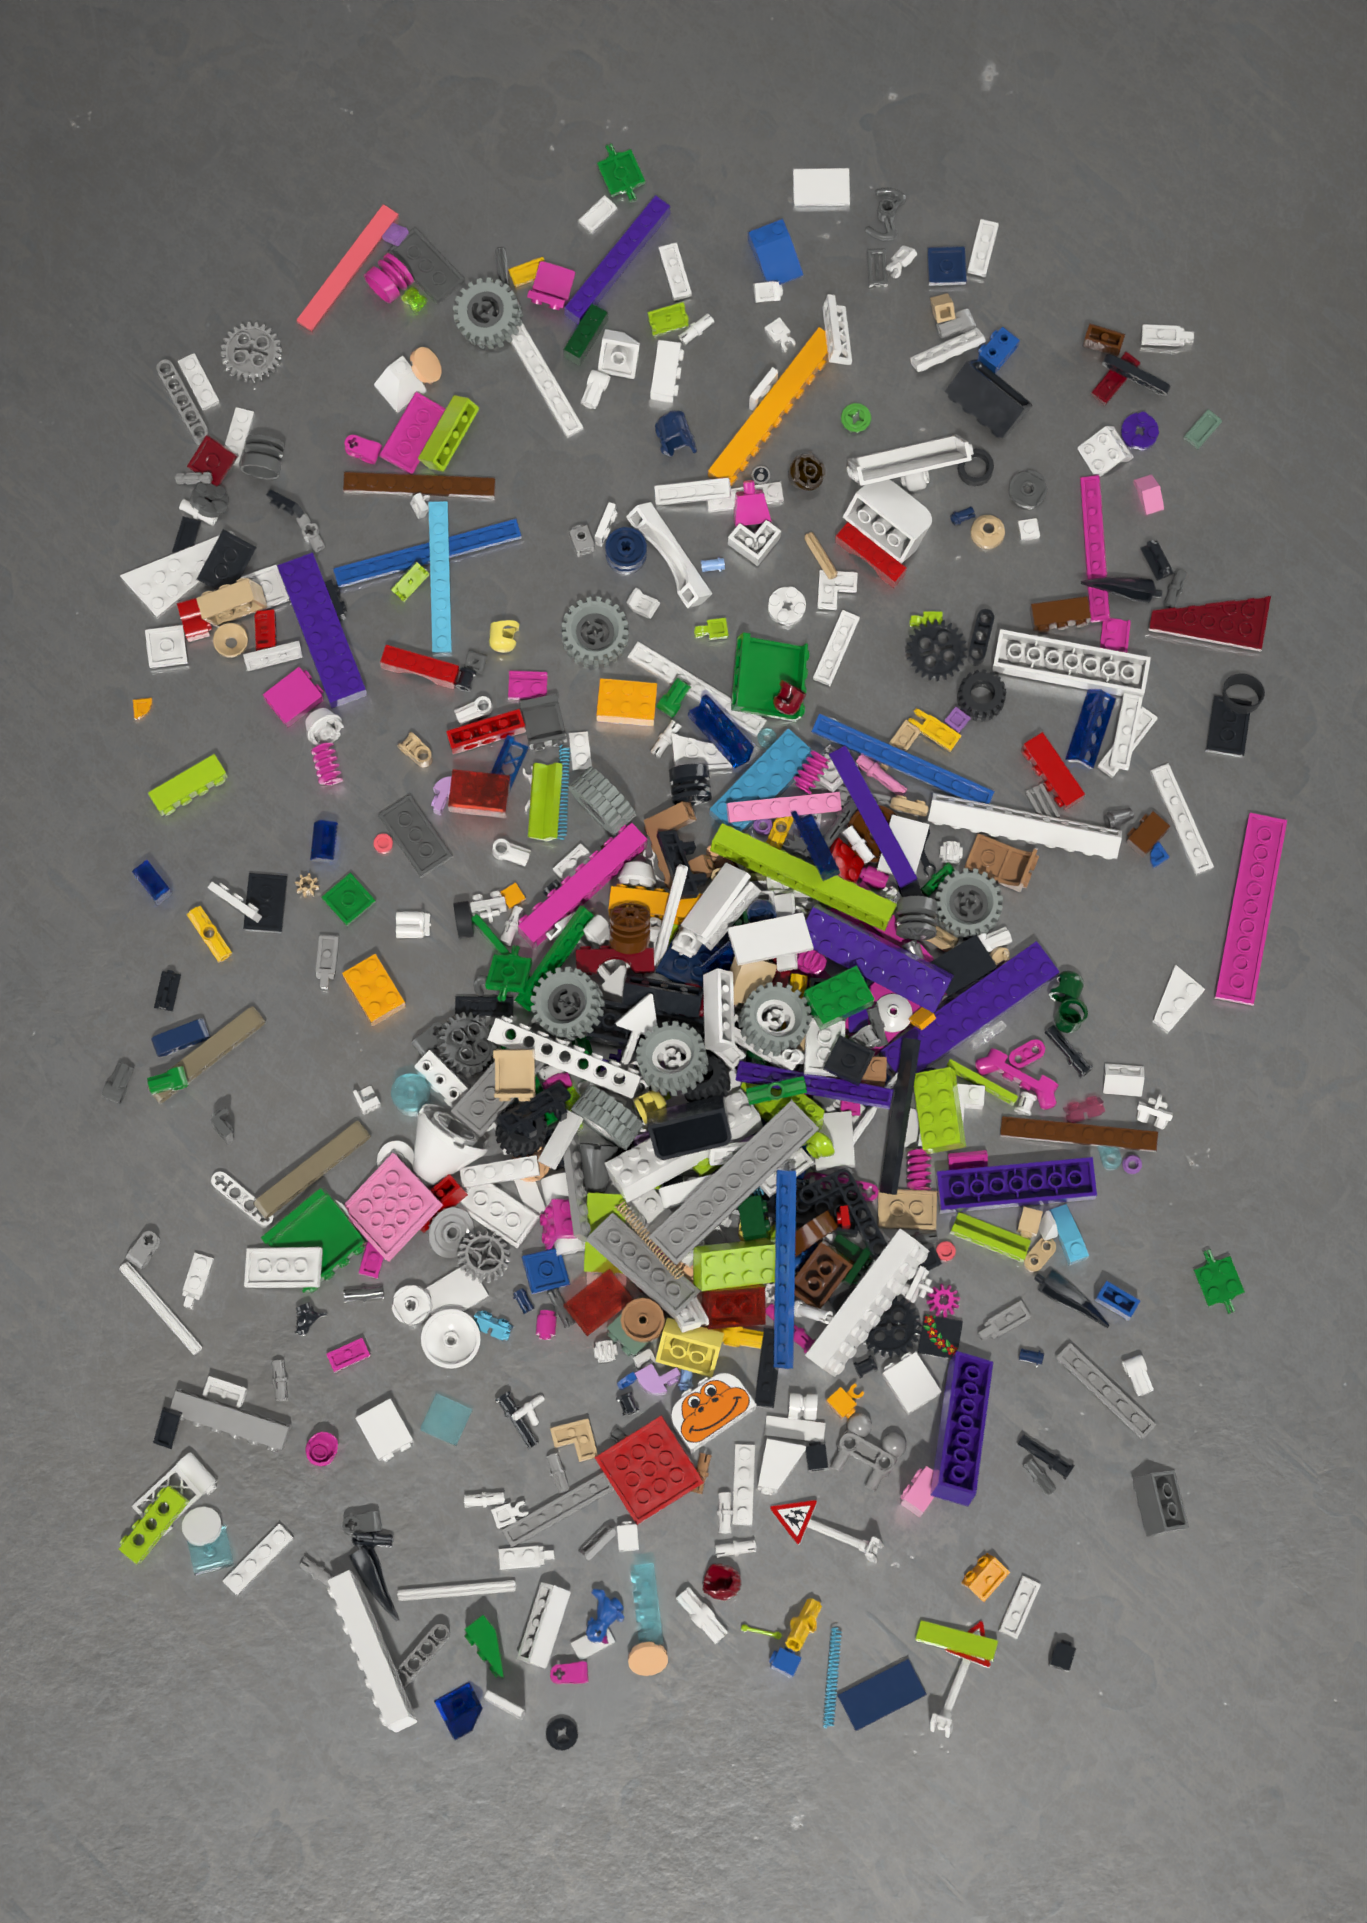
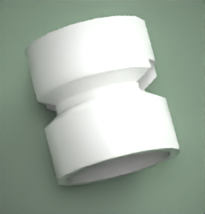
[788,1393,818,1420]

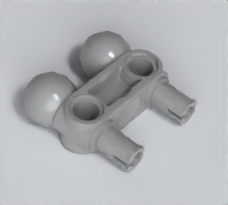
[830,1413,907,1491]

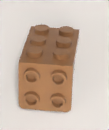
[964,833,1039,893]

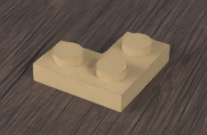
[550,1418,598,1462]

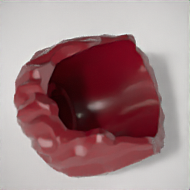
[703,1564,741,1601]

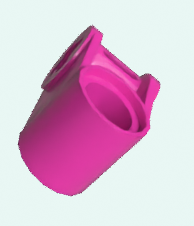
[344,435,382,464]
[550,1662,589,1684]

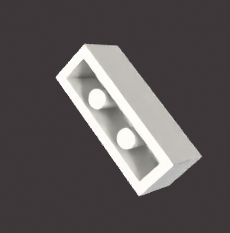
[651,340,684,402]

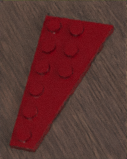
[1149,596,1271,652]

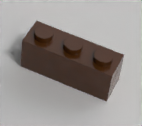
[1030,596,1091,633]

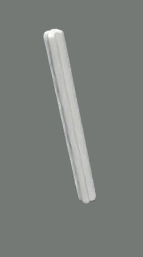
[654,864,688,971]
[119,1262,202,1355]
[397,1580,516,1601]

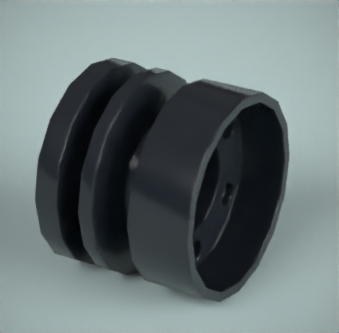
[669,764,712,806]

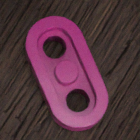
[1008,1039,1045,1069]

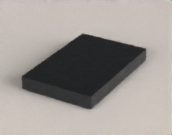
[196,529,257,590]
[1206,695,1252,758]
[243,873,288,934]
[930,935,997,997]

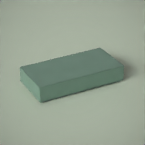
[1184,409,1223,449]

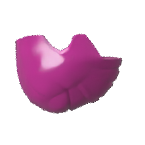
[305,1432,338,1466]

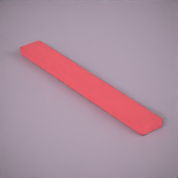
[296,204,399,332]

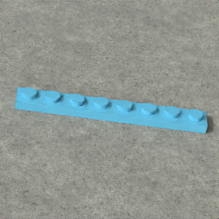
[429,501,452,653]

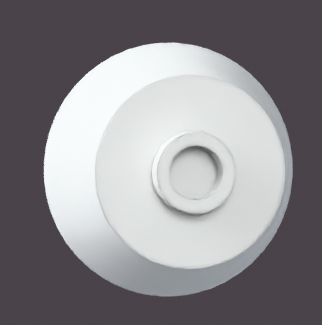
[305,708,343,746]
[618,861,656,891]

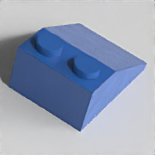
[748,219,804,285]

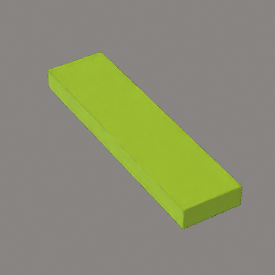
[946,1059,1018,1106]
[916,1620,998,1661]

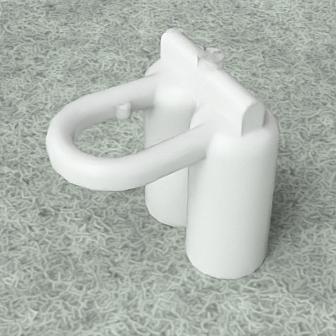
[396,911,431,938]
[672,926,702,958]

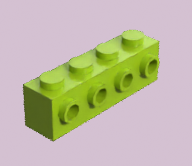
[418,395,480,472]
[148,754,228,816]

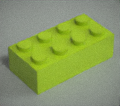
[914,1067,966,1154]
[693,1238,775,1291]

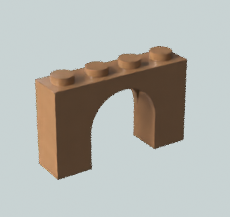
[643,802,715,891]

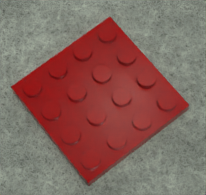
[594,1415,704,1525]

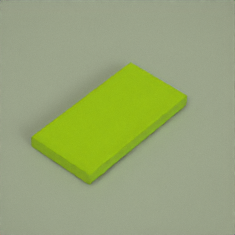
[584,1193,627,1273]

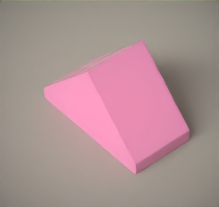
[1133,474,1164,515]

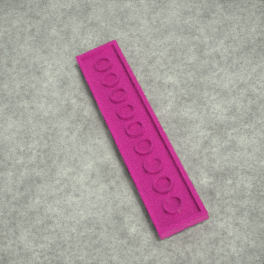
[1215,813,1287,1006]

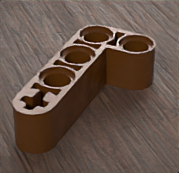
[775,1211,839,1257]

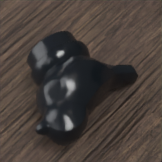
[295,1302,327,1336]

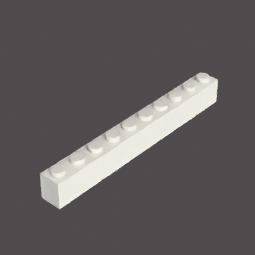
[928,793,1122,859]

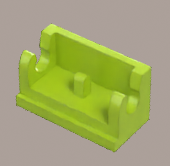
[648,302,689,336]
[390,561,430,602]

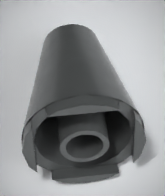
[580,1143,618,1193]

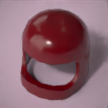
[773,679,807,715]

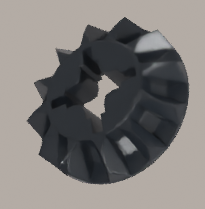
[546,1718,578,1751]

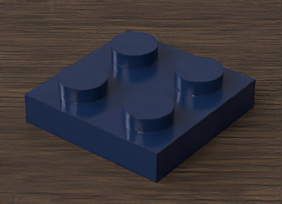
[927,247,967,286]

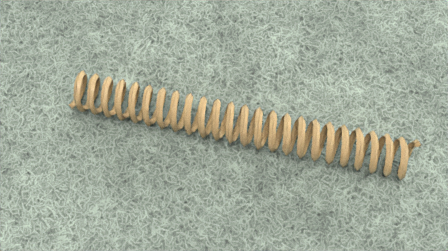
[615,1201,685,1279]

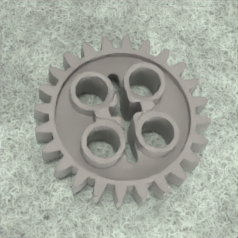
[221,322,282,382]

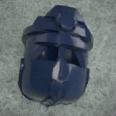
[655,410,697,457]

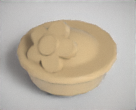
[990,947,1010,969]

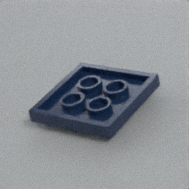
[655,929,730,988]

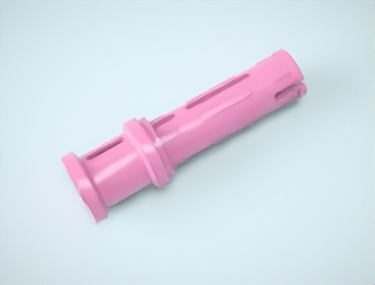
[856,755,908,796]

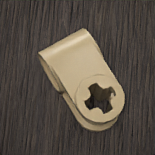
[397,732,433,768]

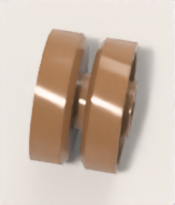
[621,1298,666,1343]

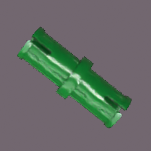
[921,863,955,897]

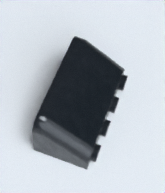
[945,359,1032,438]
[647,1095,732,1160]

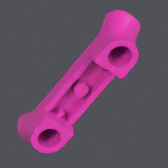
[975,1048,1059,1110]

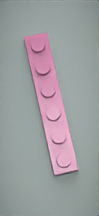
[726,792,842,823]

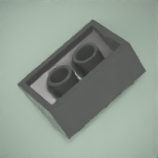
[1133,1470,1189,1537]

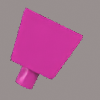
[733,480,771,526]

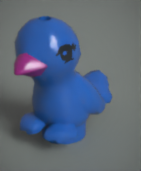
[586,1589,624,1644]

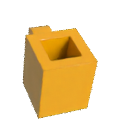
[826,1384,864,1420]

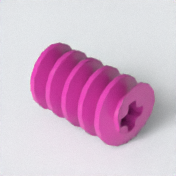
[311,743,343,785]
[793,750,830,794]
[907,1148,932,1190]

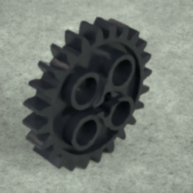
[905,619,968,682]
[862,1295,922,1359]

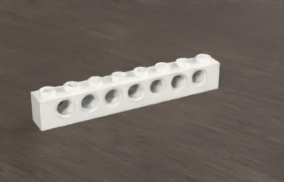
[487,1016,642,1099]

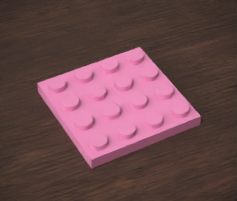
[344,1153,443,1261]

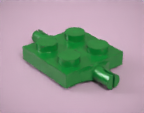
[597,143,646,202]
[485,945,532,1001]
[1194,1249,1245,1314]

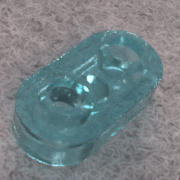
[1097,1146,1122,1171]

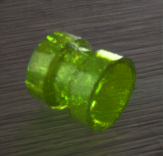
[401,286,428,313]

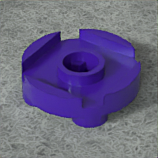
[1121,412,1159,451]

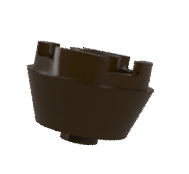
[788,454,826,491]

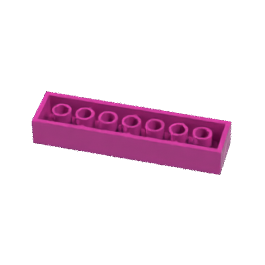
[518,823,648,949]

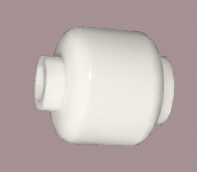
[901,470,930,491]

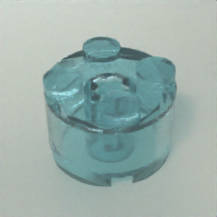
[391,1073,431,1116]

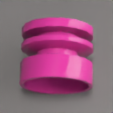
[364,253,414,304]

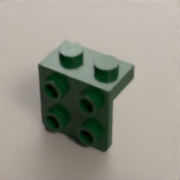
[831,1235,873,1288]

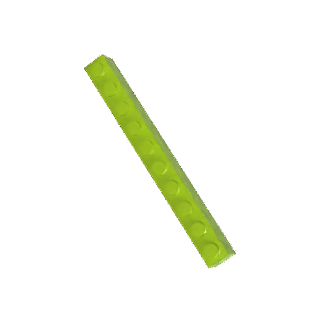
[710,823,897,931]

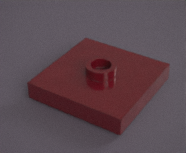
[187,435,238,486]

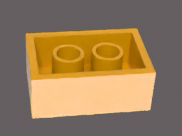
[597,678,657,726]
[342,954,406,1026]

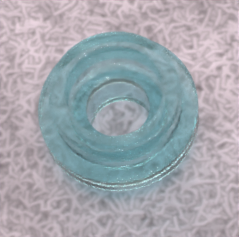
[758,729,777,748]

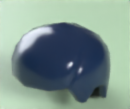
[747,899,777,923]

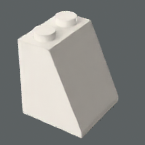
[757,1439,806,1496]

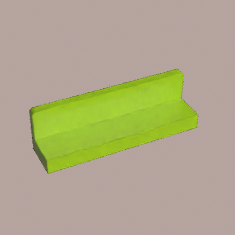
[528,763,563,841]
[950,1212,1031,1262]

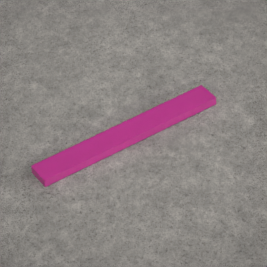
[1080,475,1111,623]

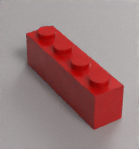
[1022,732,1085,811]

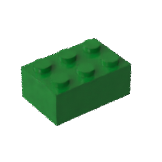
[802,966,875,1031]

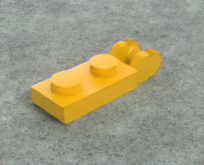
[908,708,961,752]

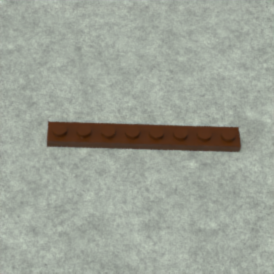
[343,472,495,498]
[1000,1116,1158,1152]

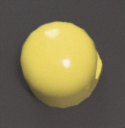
[489,620,520,653]
[633,1090,667,1124]

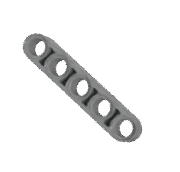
[156,359,209,445]
[396,1624,450,1690]

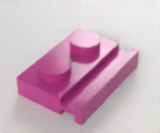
[1100,618,1131,653]
[508,671,548,700]

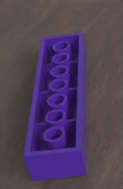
[277,552,367,709]
[806,904,954,1013]
[935,1157,1097,1214]
[930,1351,994,1507]

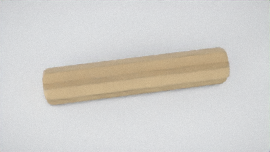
[805,532,838,580]

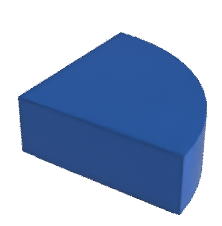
[1150,842,1170,869]
[617,1372,637,1390]

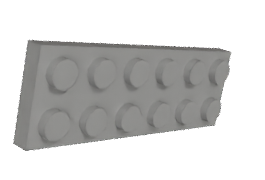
[586,1213,700,1319]

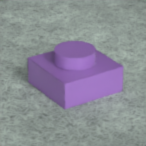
[382,223,409,246]
[944,707,971,733]

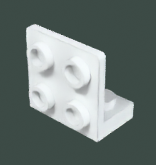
[1078,426,1134,477]

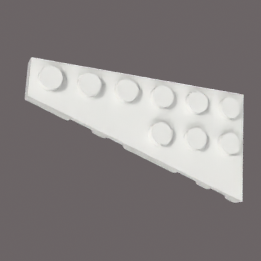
[120,531,236,619]
[604,1182,693,1267]

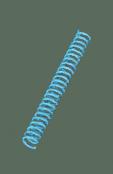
[557,745,570,840]
[823,1627,842,1728]

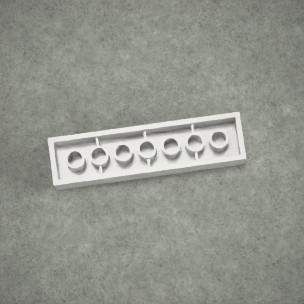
[992,629,1151,696]
[605,1089,763,1203]
[805,1229,929,1377]
[327,1570,418,1732]

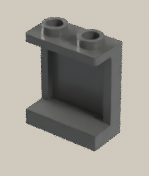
[519,693,567,751]

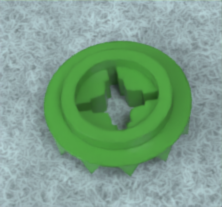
[841,403,871,433]

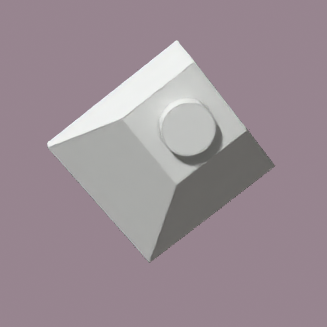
[598,329,640,379]
[374,356,427,413]

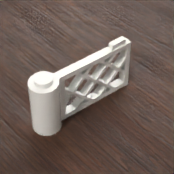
[132,1452,217,1536]

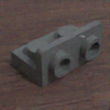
[210,1107,234,1145]

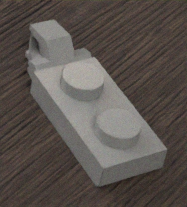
[315,935,339,990]
[978,1301,1031,1341]

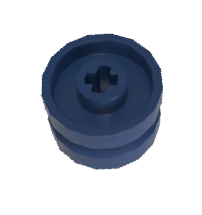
[605,527,647,575]

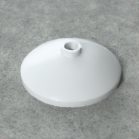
[421,1309,480,1369]

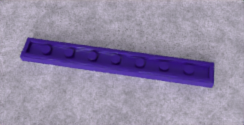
[829,745,917,888]
[736,1061,894,1109]

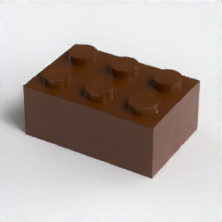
[794,1239,855,1309]

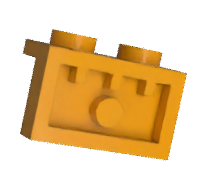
[961,1553,1010,1602]

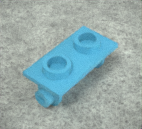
[473,1310,514,1341]

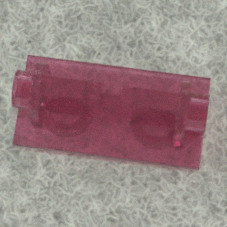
[1062,1096,1105,1123]

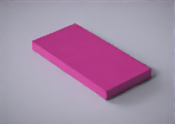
[379,392,446,475]

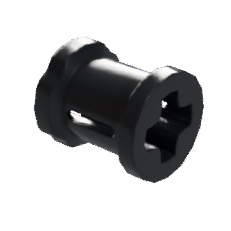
[455,667,477,692]
[853,1355,878,1379]
[616,1392,639,1417]

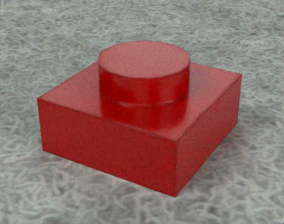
[836,1206,850,1229]

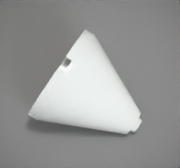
[413,1104,490,1189]

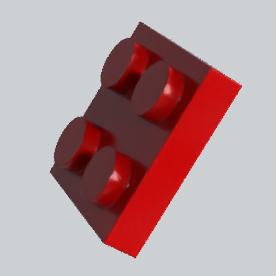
[823,838,864,884]

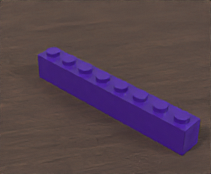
[564,195,670,325]

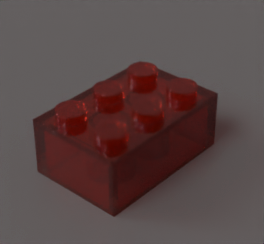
[448,769,511,818]
[563,1267,634,1336]
[702,1284,766,1330]

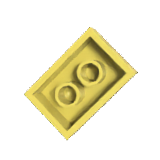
[655,1318,724,1377]

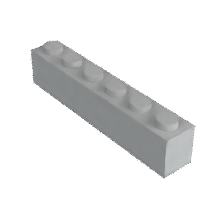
[170,1389,291,1452]

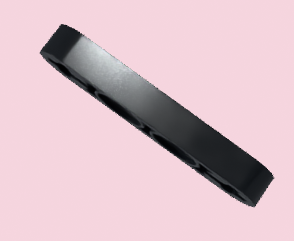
[1102,354,1171,396]

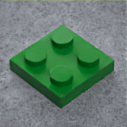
[321,872,376,927]

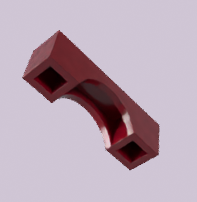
[576,945,655,975]

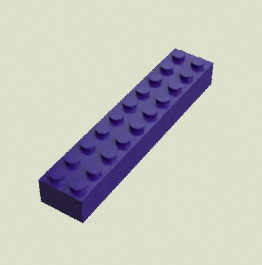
[879,941,1059,1076]

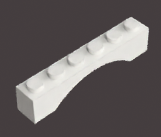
[626,502,712,608]

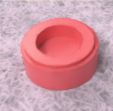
[373,834,393,854]
[936,1241,956,1262]

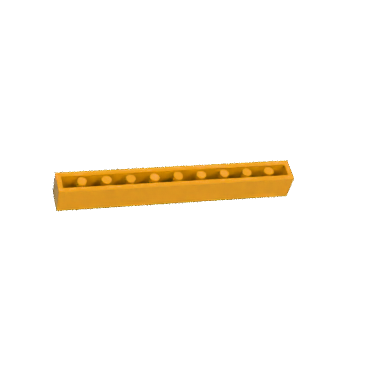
[708,327,828,486]

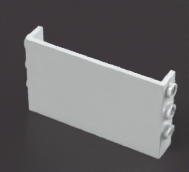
[847,434,973,486]

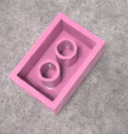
[900,1466,934,1518]

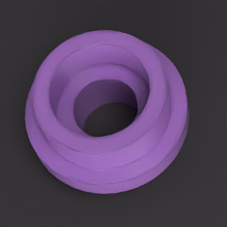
[753,819,773,835]
[1122,1155,1142,1174]

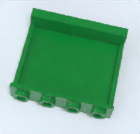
[731,632,810,722]
[261,1188,368,1293]

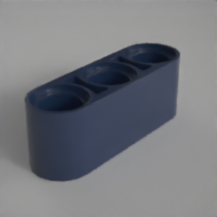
[151,1019,210,1057]

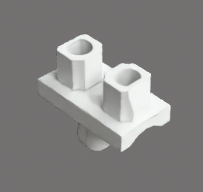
[470,891,507,923]
[1137,1095,1173,1129]
[901,1266,934,1303]

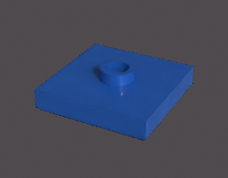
[521,1248,570,1295]

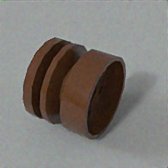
[609,903,650,954]

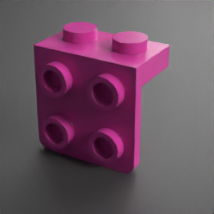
[527,261,575,310]
[540,1199,577,1250]

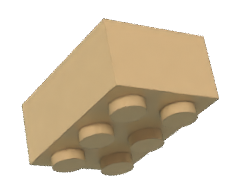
[196,578,267,627]

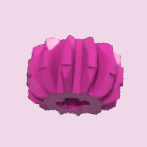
[797,950,827,976]
[927,1284,960,1318]

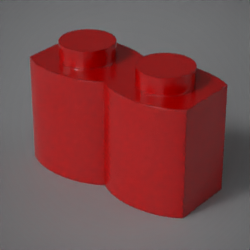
[177,598,212,642]

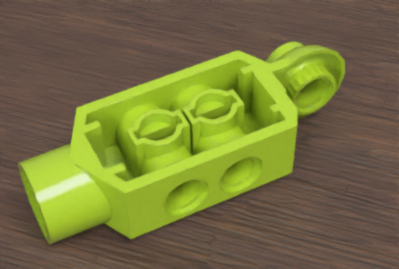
[741,1082,835,1159]

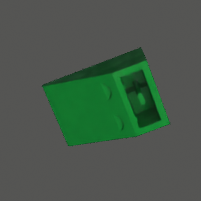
[464,1614,505,1680]

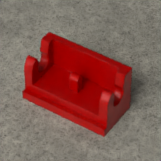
[254,609,277,651]

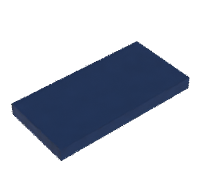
[837,1659,927,1732]

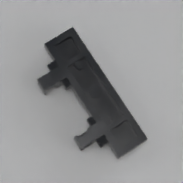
[656,830,708,900]
[497,1081,571,1140]

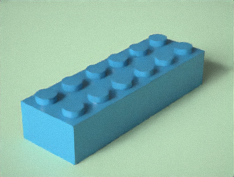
[709,728,813,833]

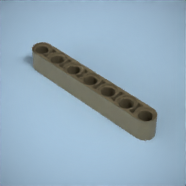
[147,1006,266,1104]
[253,1121,371,1219]

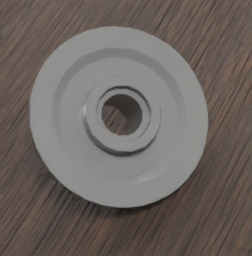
[427,1207,474,1258]

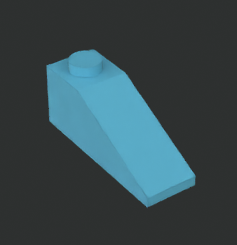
[1049,1204,1089,1266]

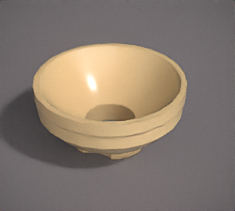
[970,515,1005,549]
[213,623,248,658]

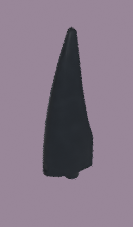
[1081,577,1162,603]
[1034,1269,1110,1328]
[348,1545,399,1621]

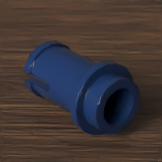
[950,506,976,526]
[513,1288,535,1314]
[1019,1348,1044,1366]

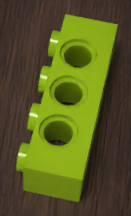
[118,1486,190,1564]

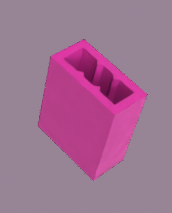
[263,667,324,728]

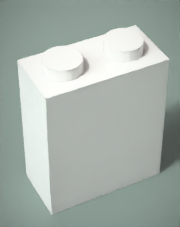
[882,1352,942,1415]
[356,1399,414,1462]

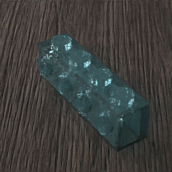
[630,1563,664,1646]

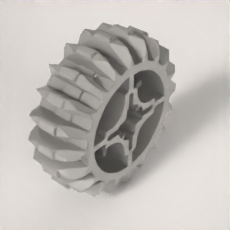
[457,1231,510,1283]

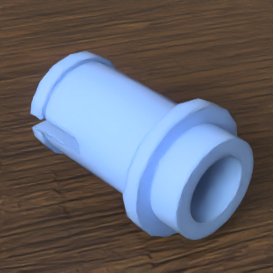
[701,557,725,572]
[678,1369,694,1392]

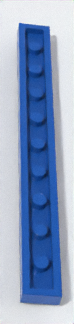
[333,519,521,588]
[811,714,995,804]
[774,1170,796,1369]

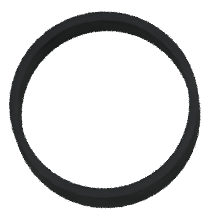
[1223,673,1265,714]

